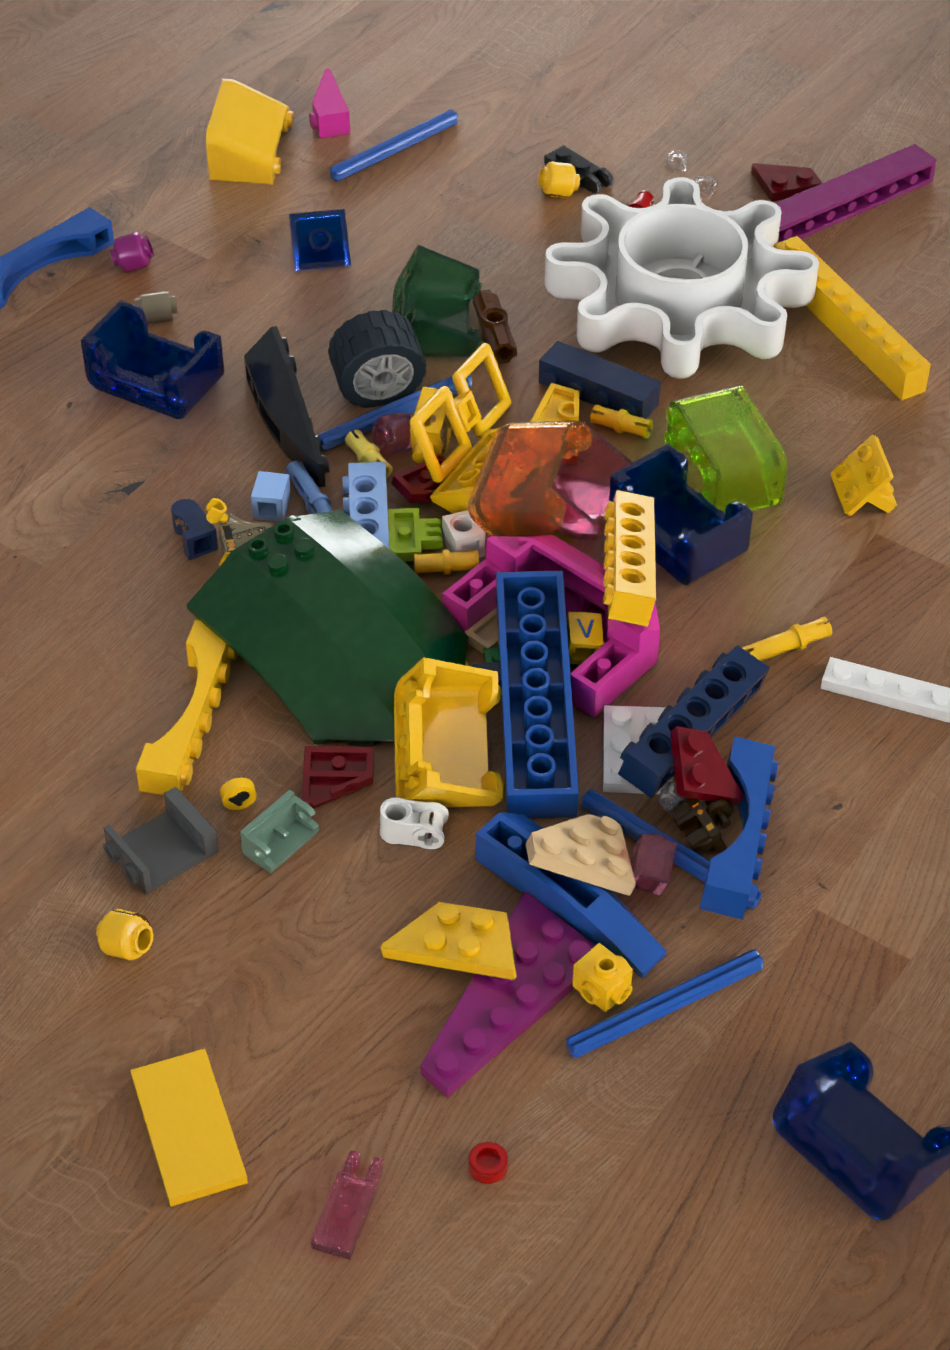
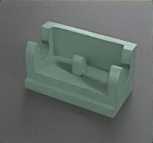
[240,789,320,874]

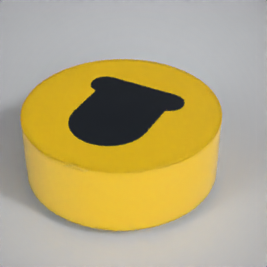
[220,777,257,810]

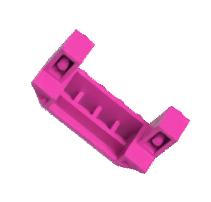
[442,535,660,718]

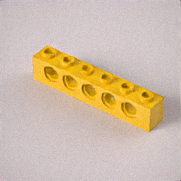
[603,490,656,627]

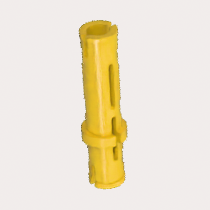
[741,616,832,661]

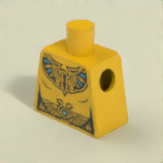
[410,386,454,464]

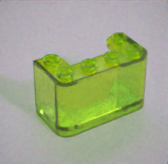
[664,385,787,520]

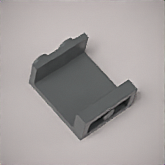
[103,787,218,895]

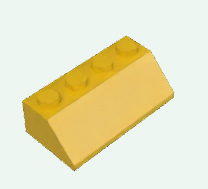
[430,421,551,524]

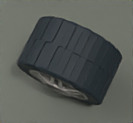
[328,310,427,408]

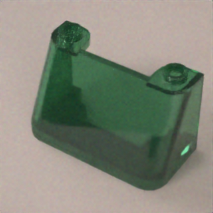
[392,245,482,357]

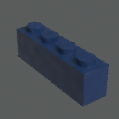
[539,341,661,419]

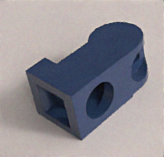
[171,499,218,560]

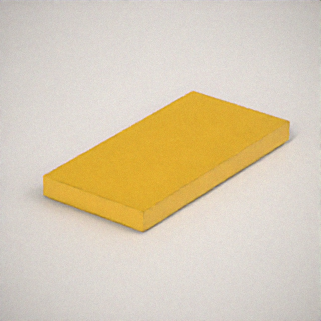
[130,1048,248,1207]

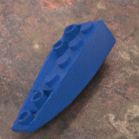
[476,812,666,978]

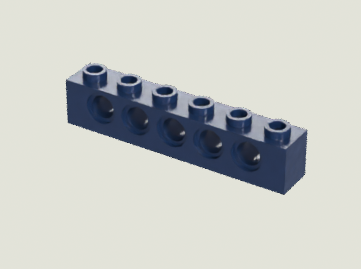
[618,645,770,799]

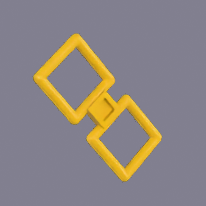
[409,343,512,483]

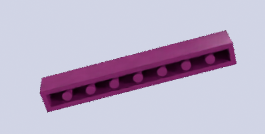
[775,144,937,242]

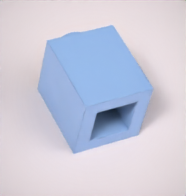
[251,471,291,522]

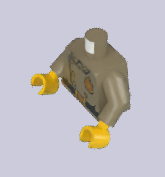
[206,498,272,566]

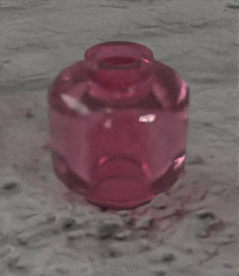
[372,412,412,454]

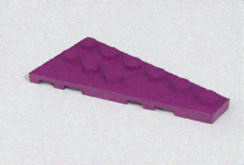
[420,891,595,1097]

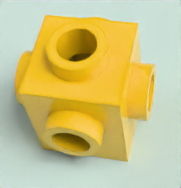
[572,943,633,1013]

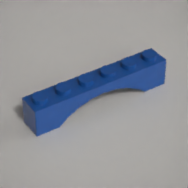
[0,207,114,309]
[699,736,779,920]

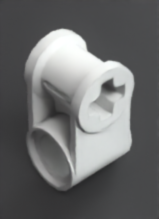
[379,797,449,849]

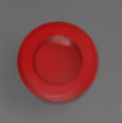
[468,1142,508,1184]

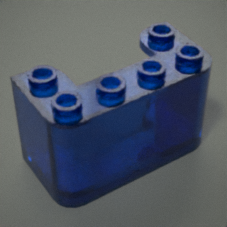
[80,300,224,419]
[609,444,753,585]

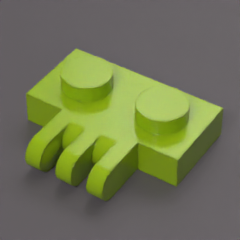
[388,508,443,562]

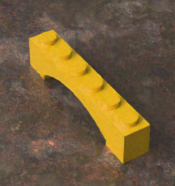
[136,620,238,795]

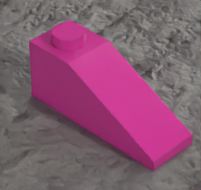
[309,69,350,139]

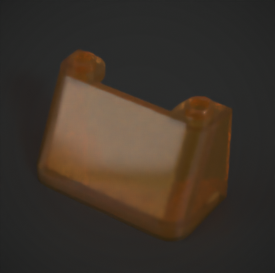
[468,420,595,537]

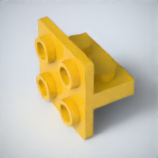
[830,435,897,516]

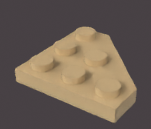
[526,814,636,896]

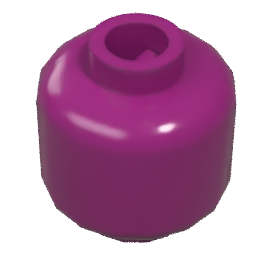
[110,232,154,272]

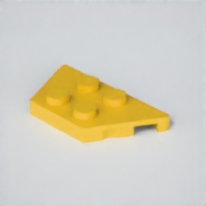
[380,902,517,980]

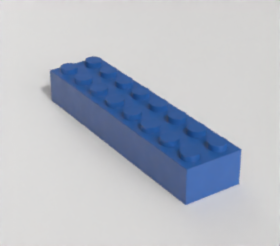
[496,571,579,818]

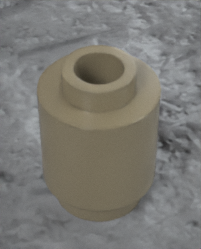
[134,291,178,323]

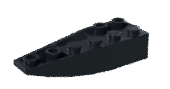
[244,326,329,488]

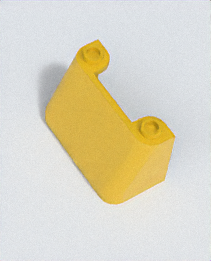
[206,79,294,184]
[394,657,505,808]

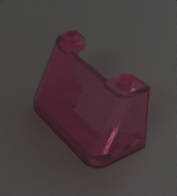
[509,422,641,542]

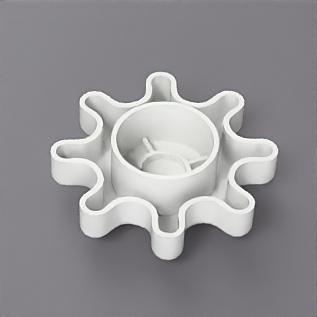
[544,177,819,379]

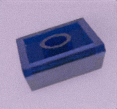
[289,209,351,271]

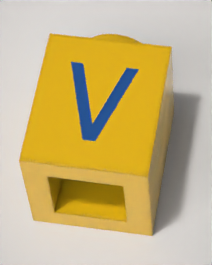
[566,612,604,665]

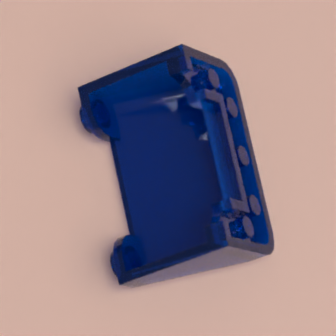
[772,1041,950,1221]

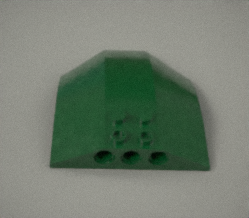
[187,510,468,746]

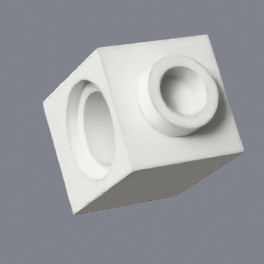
[442,509,486,558]

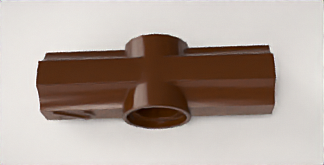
[473,289,517,364]

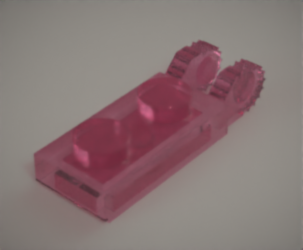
[311,1150,384,1260]

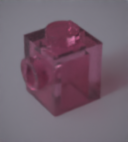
[631,833,677,895]

